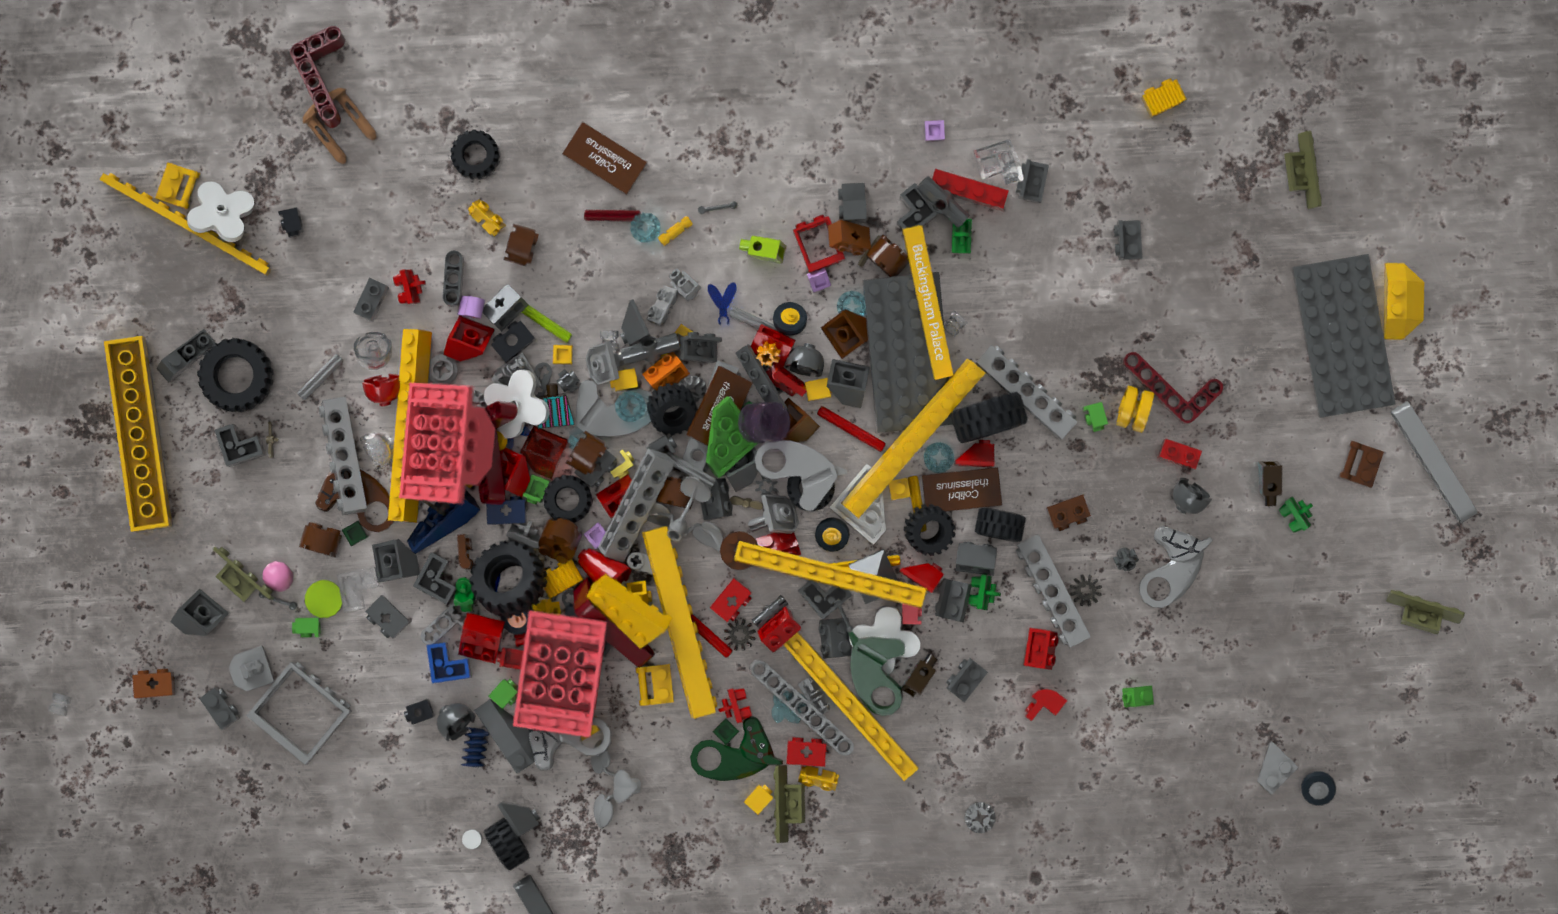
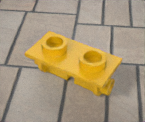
[468,199,506,237]
[798,766,839,791]

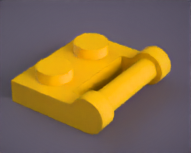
[155,162,200,209]
[635,664,674,706]

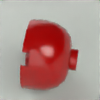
[362,374,400,406]

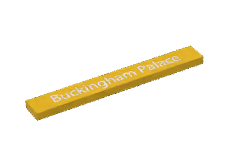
[902,225,954,380]

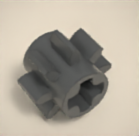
[556,369,580,393]
[755,475,778,496]
[1113,547,1139,571]

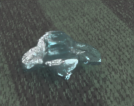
[771,690,807,723]

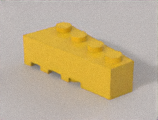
[586,574,672,649]

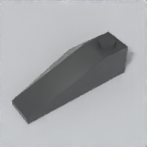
[474,699,535,774]

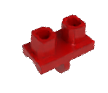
[393,269,426,304]
[718,689,752,723]

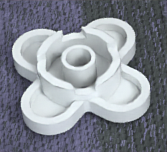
[187,182,254,242]
[484,370,550,438]
[849,605,920,675]

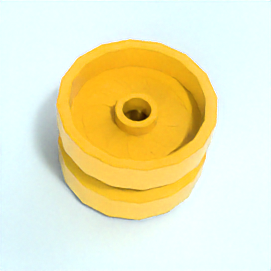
[1116,385,1154,433]

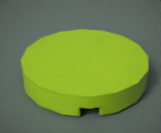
[305,580,343,618]

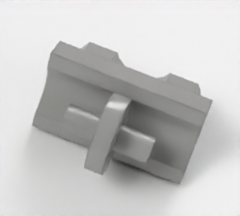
[669,269,701,301]
[506,521,540,552]

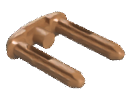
[302,88,377,164]

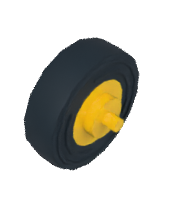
[773,302,807,336]
[815,517,850,552]

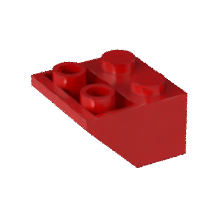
[458,613,505,664]

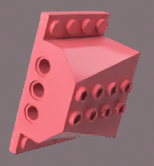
[399,383,495,503]
[513,611,607,737]

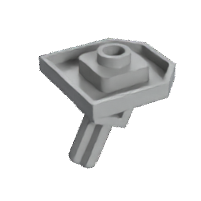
[586,341,625,385]
[748,494,799,534]
[229,646,275,691]

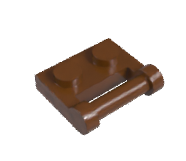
[1339,441,1384,488]
[457,534,474,570]

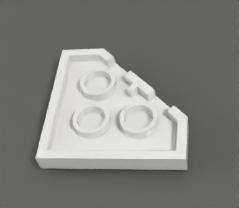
[830,464,886,545]

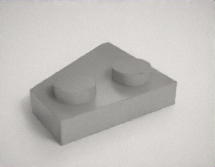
[1257,741,1298,795]

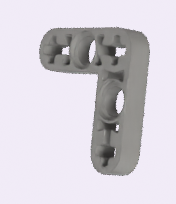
[421,603,473,645]

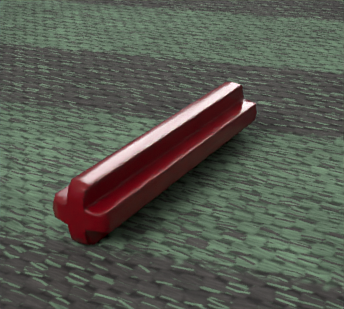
[584,210,641,221]

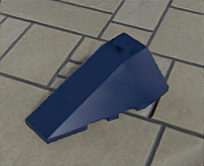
[407,488,480,554]

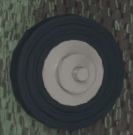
[1301,771,1336,806]

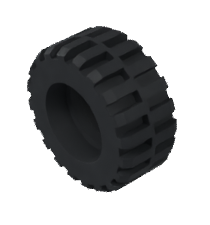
[197,338,274,412]
[951,392,1028,443]
[470,541,547,618]

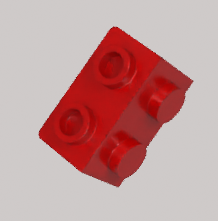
[756,532,801,556]

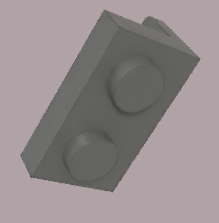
[1016,159,1049,203]
[680,332,722,363]
[819,617,852,659]

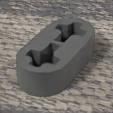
[534,362,552,398]

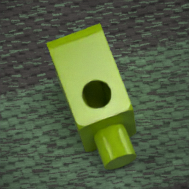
[739,236,786,264]

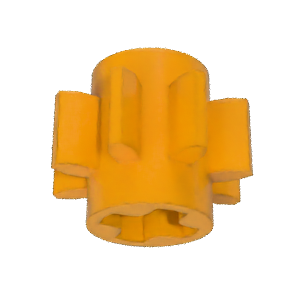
[756,342,781,367]

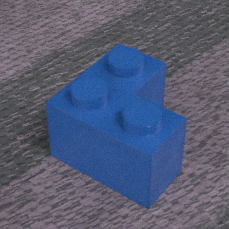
[426,642,472,683]

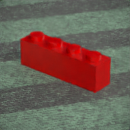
[932,169,1009,211]

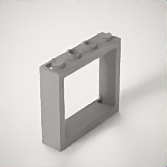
[246,662,352,765]

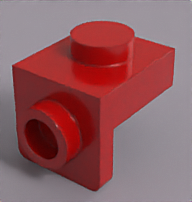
[497,647,524,670]

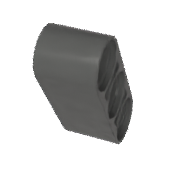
[443,250,464,307]
[513,874,554,914]

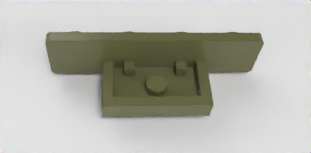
[1284,131,1322,209]
[213,546,274,602]
[1386,590,1465,635]
[773,765,805,843]

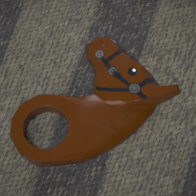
[315,469,395,533]

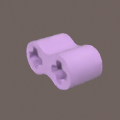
[457,296,485,319]

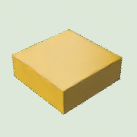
[553,345,573,365]

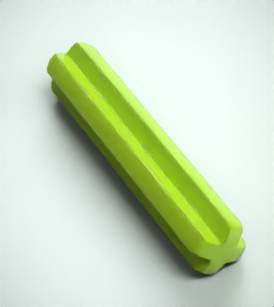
[522,305,572,342]

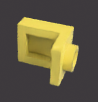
[610,450,634,479]

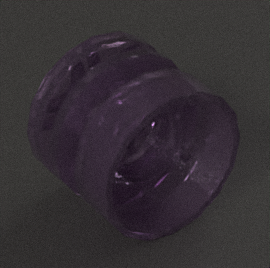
[738,401,790,443]

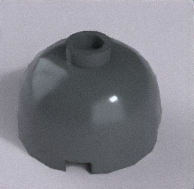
[785,343,824,377]
[1173,478,1212,514]
[437,703,476,741]

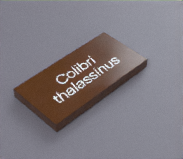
[562,122,647,195]
[686,366,753,446]
[922,467,1002,512]

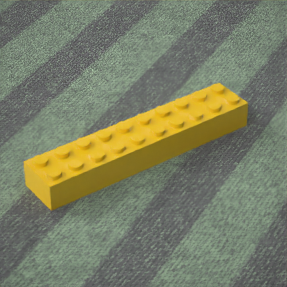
[104,336,172,532]

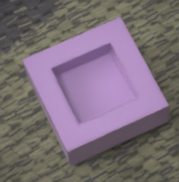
[924,120,945,141]
[807,268,831,293]
[583,522,606,549]

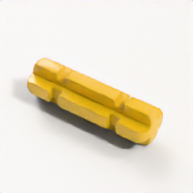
[658,216,693,246]

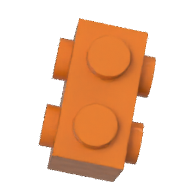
[642,352,690,391]

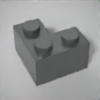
[838,183,867,223]
[896,183,939,232]
[215,424,266,467]
[413,552,457,605]
[798,580,852,620]

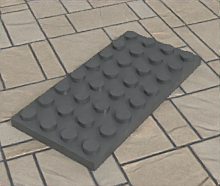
[1292,254,1396,418]
[862,272,953,433]

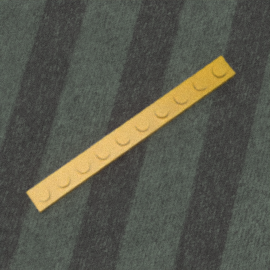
[99,173,271,276]
[734,541,926,608]
[783,632,919,781]

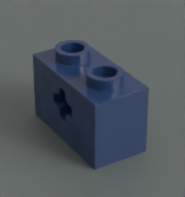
[486,496,527,525]

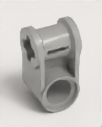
[626,552,653,575]

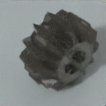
[1069,574,1102,607]
[724,619,756,651]

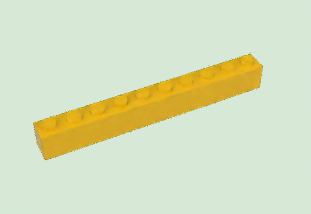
[388,329,432,523]
[841,359,985,518]
[642,526,717,719]

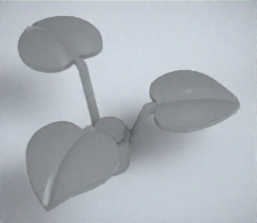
[647,476,724,552]
[591,740,641,829]

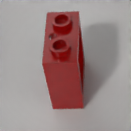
[793,215,845,273]

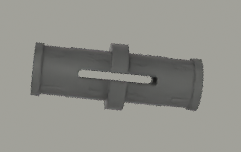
[752,595,788,629]

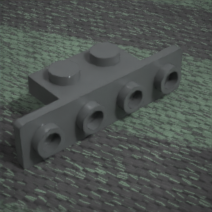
[736,344,788,418]

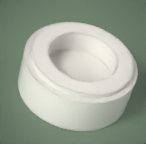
[462,829,482,849]

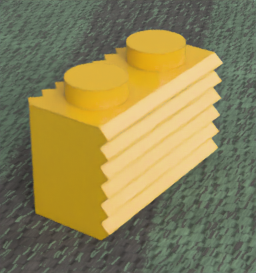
[1141,78,1187,118]
[543,560,584,599]

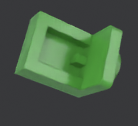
[523,474,550,505]
[1122,686,1154,707]

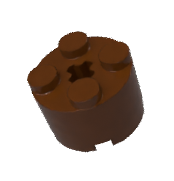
[503,223,539,267]
[866,235,909,277]
[566,430,607,475]
[656,476,693,509]
[538,518,582,564]
[299,522,342,558]
[720,531,758,570]

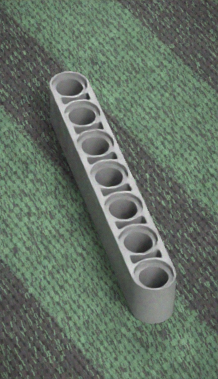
[1390,401,1477,523]
[750,660,854,756]

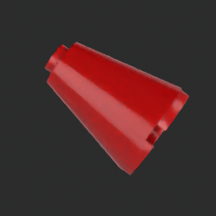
[578,548,632,584]

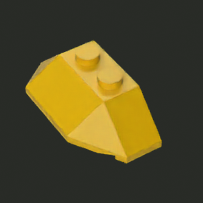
[1383,263,1424,340]

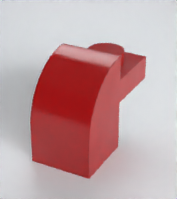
[1024,689,1068,721]

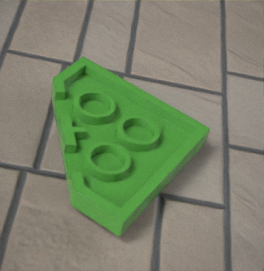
[706,396,761,478]

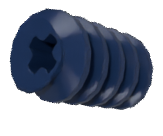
[461,727,489,768]

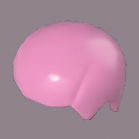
[262,561,293,592]

